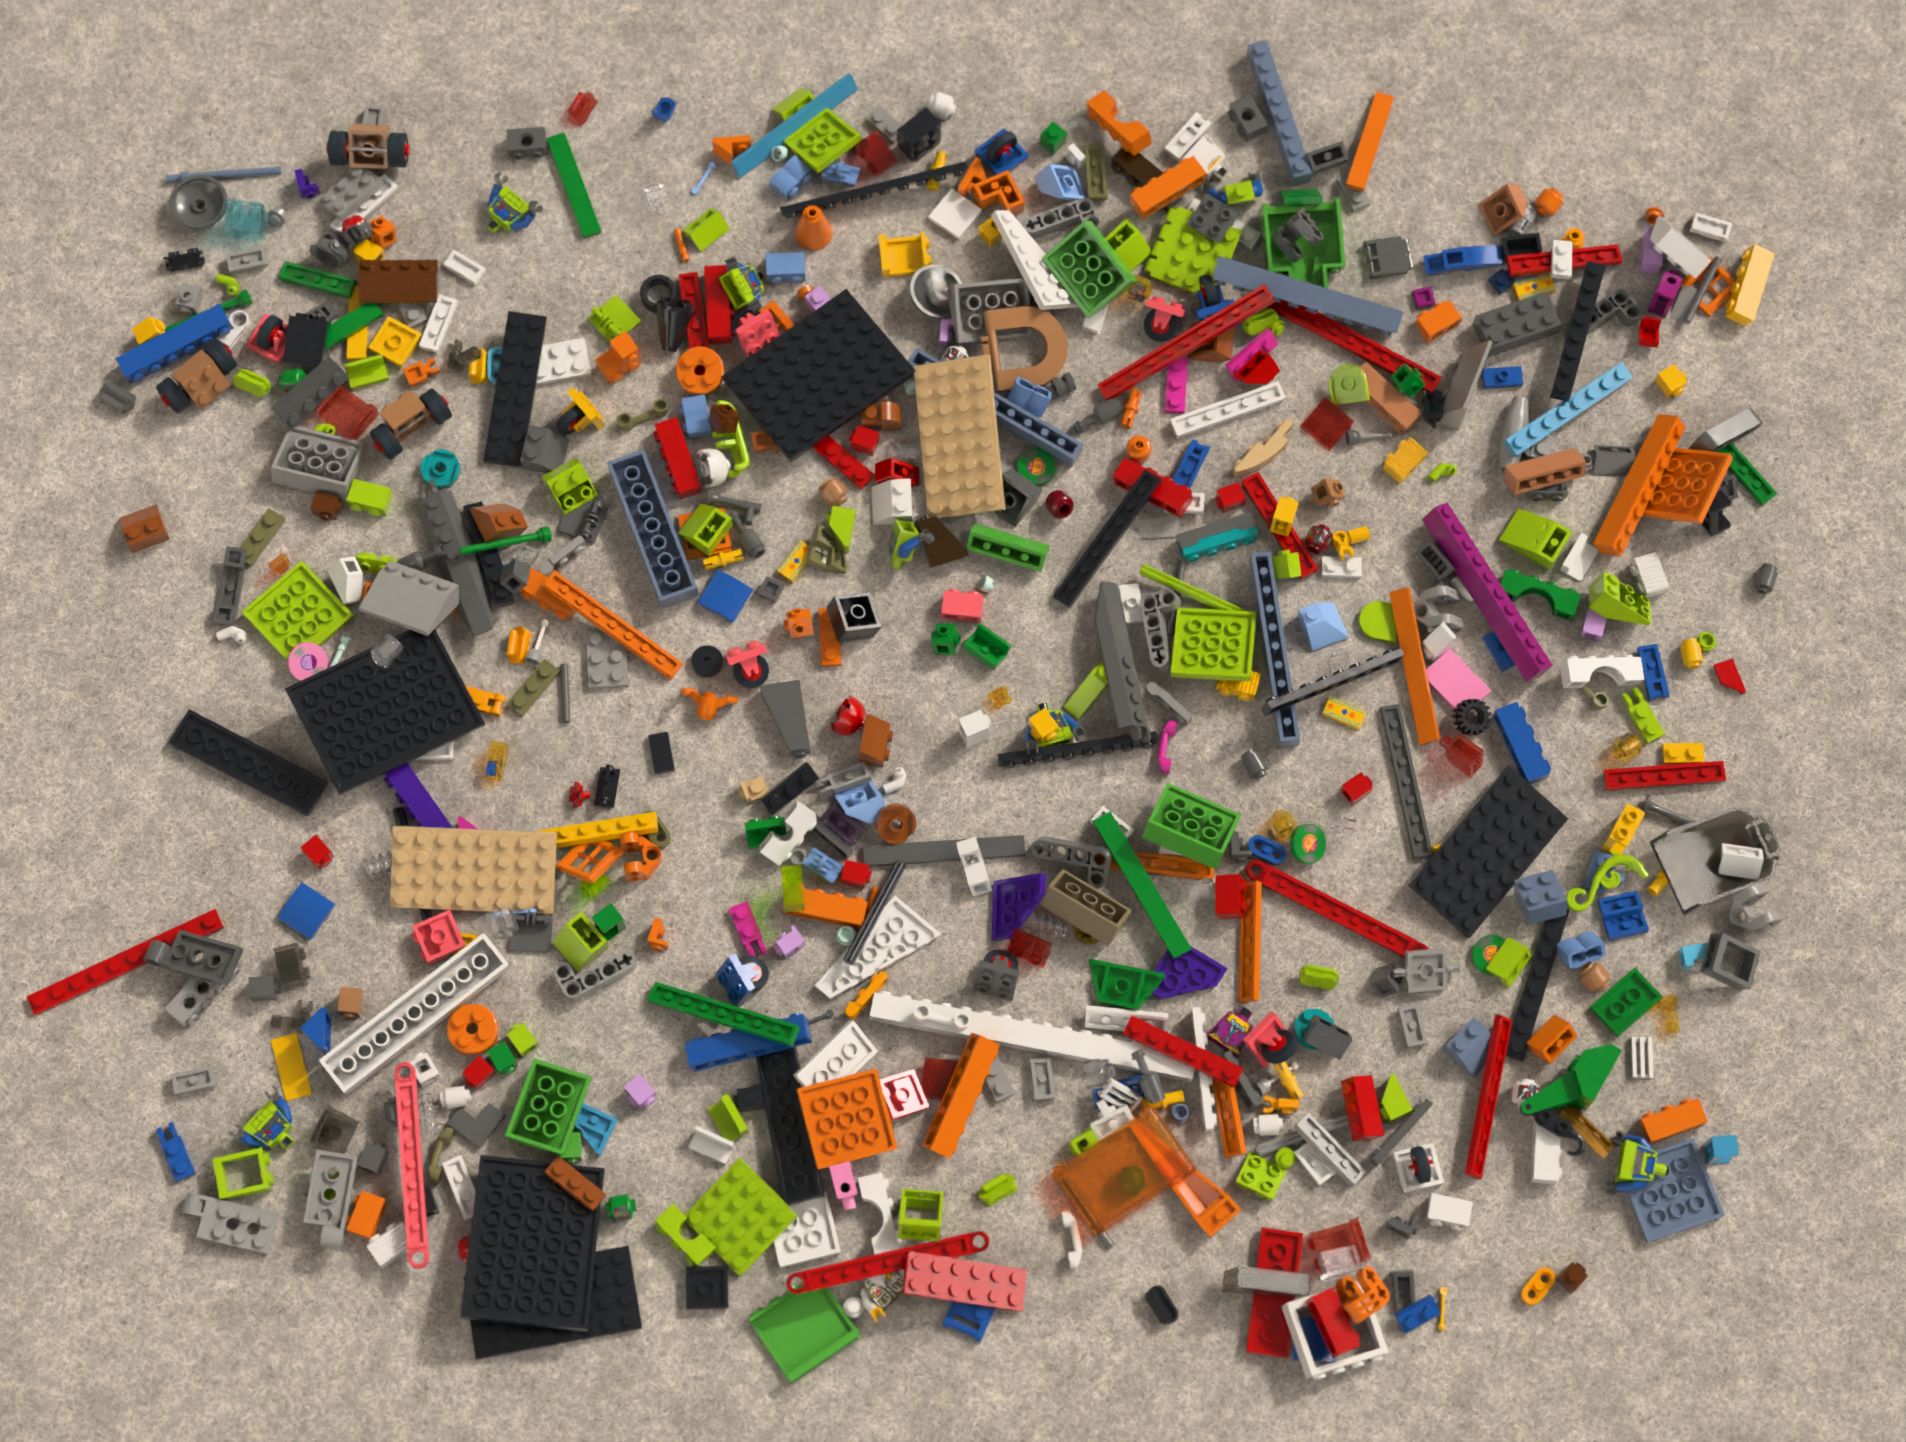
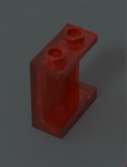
[316,384,379,441]
[1307,1218,1371,1275]

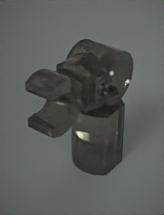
[447,339,481,372]
[270,1000,314,1034]

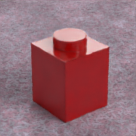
[849,425,880,456]
[1214,482,1246,513]
[1340,772,1373,806]
[300,834,334,869]
[841,860,872,889]
[462,1055,496,1090]

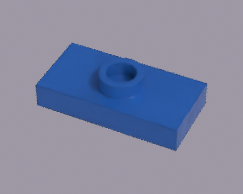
[1482,366,1523,389]
[1482,632,1515,672]

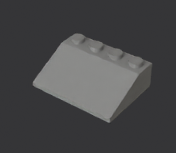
[947,278,1032,343]
[1437,340,1493,430]
[271,426,366,501]
[359,561,459,636]

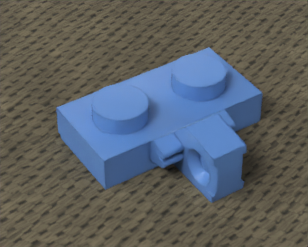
[1583,850,1625,895]

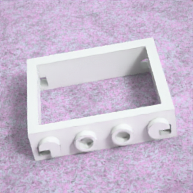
[1282,1282,1388,1380]

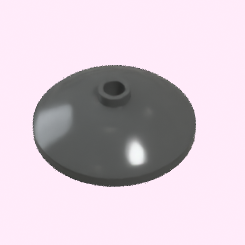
[169,175,228,229]
[909,265,962,320]

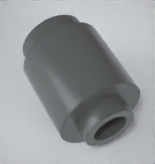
[1753,563,1778,594]
[1241,748,1268,780]

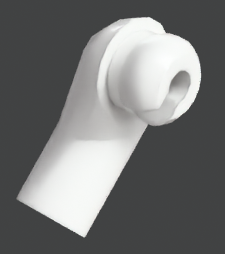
[1451,577,1473,601]
[882,767,907,794]

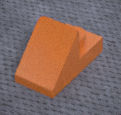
[712,135,751,165]
[958,157,986,197]

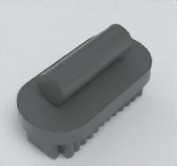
[99,381,136,414]

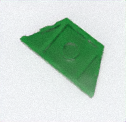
[1089,959,1166,1011]

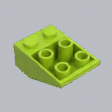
[1498,509,1573,571]
[1589,571,1651,625]

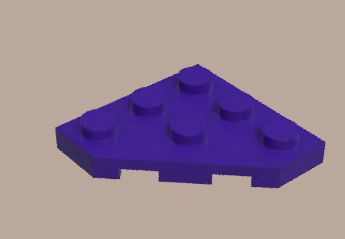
[991,873,1046,942]
[1152,947,1228,1000]

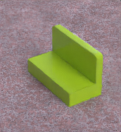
[772,87,815,122]
[682,207,730,251]
[344,355,389,390]
[1486,937,1532,988]
[708,1093,749,1142]

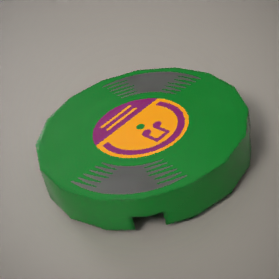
[1017,448,1056,487]
[1290,823,1326,864]
[1472,935,1506,976]

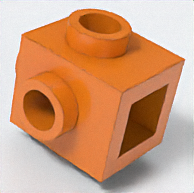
[368,215,397,249]
[783,608,814,639]

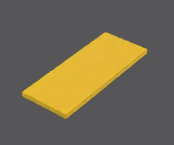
[271,1032,312,1102]

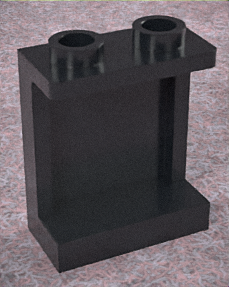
[283,312,331,367]

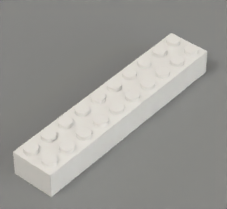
[319,933,510,1095]

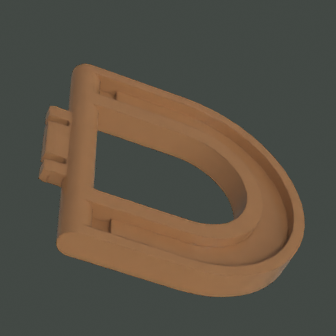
[980,306,1068,392]

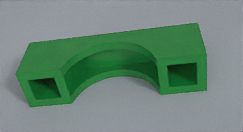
[1500,569,1581,621]

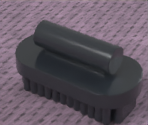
[1145,1285,1179,1325]

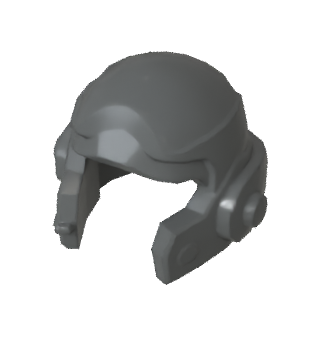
[309,229,350,268]

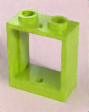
[212,1147,275,1201]
[898,1188,944,1242]

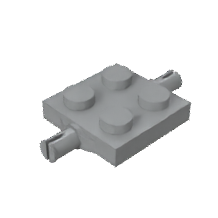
[1392,948,1461,993]

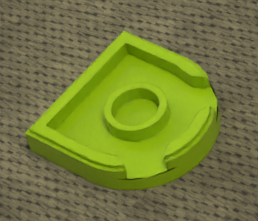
[1328,364,1370,406]
[1359,601,1397,644]

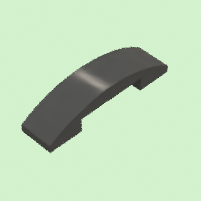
[213,546,247,626]

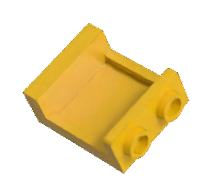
[878,231,932,278]
[1601,803,1645,855]

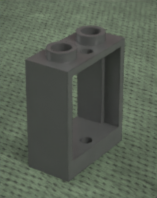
[1700,933,1761,990]

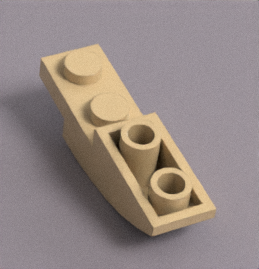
[1233,417,1294,478]

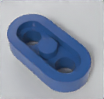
[1248,835,1287,865]

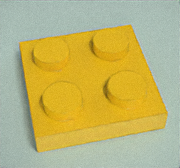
[368,316,422,368]

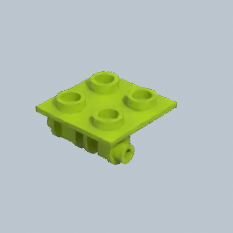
[587,295,641,341]
[1235,1151,1287,1201]

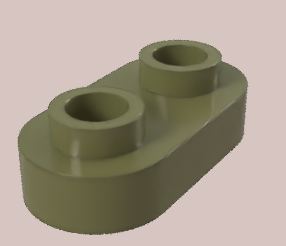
[642,811,671,848]

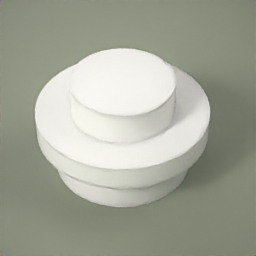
[843,1297,864,1318]

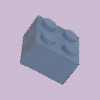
[1514,870,1567,925]

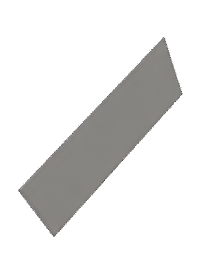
[1670,284,1698,323]

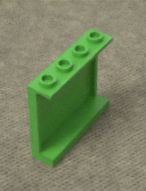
[749,1283,861,1384]

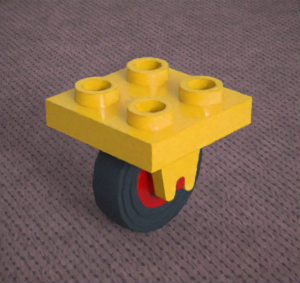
[556,387,605,435]

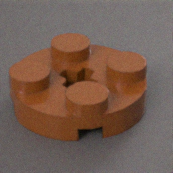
[875,803,916,844]

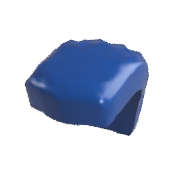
[652,97,677,122]

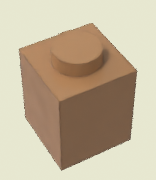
[337,987,364,1019]

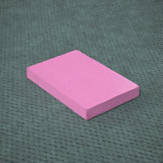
[1426,649,1491,714]

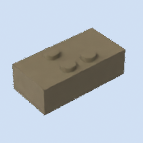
[1039,869,1132,946]

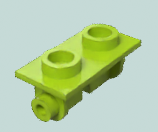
[355,552,398,574]

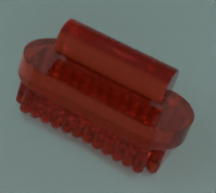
[567,92,598,126]

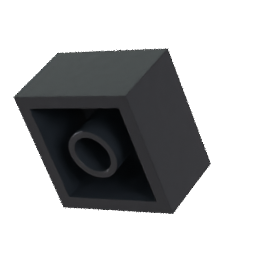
[897,107,941,162]
[827,592,881,642]

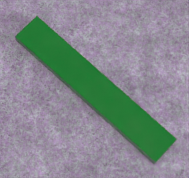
[547,132,602,239]

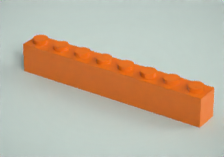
[1593,414,1686,557]

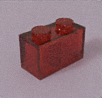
[855,130,899,177]

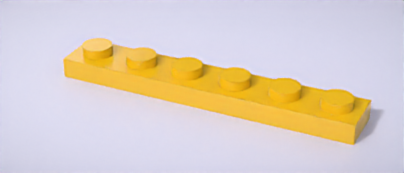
[537,812,658,848]

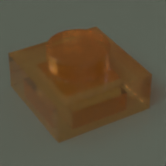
[268,553,291,576]

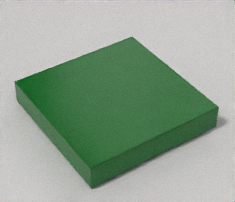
[1279,188,1323,206]

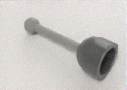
[1345,430,1393,446]

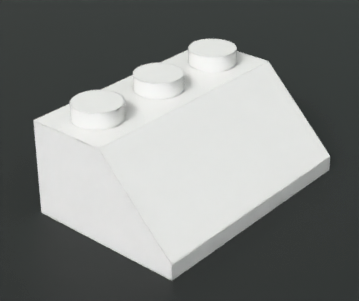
[1650,215,1711,278]

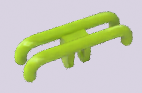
[709,400,750,478]

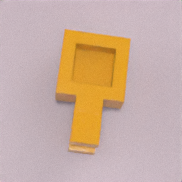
[1262,1096,1299,1115]

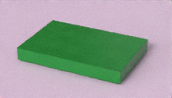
[1589,967,1663,1038]

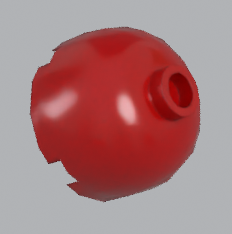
[829,695,866,736]

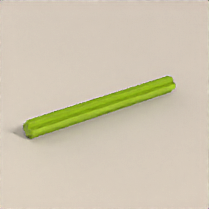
[1139,564,1247,611]

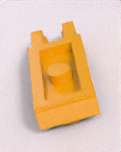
[845,971,889,1020]

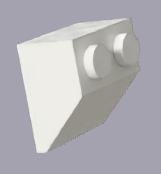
[872,479,912,525]

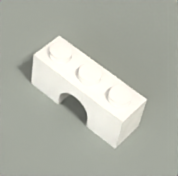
[759,800,817,866]

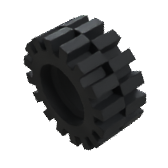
[1452,699,1492,735]

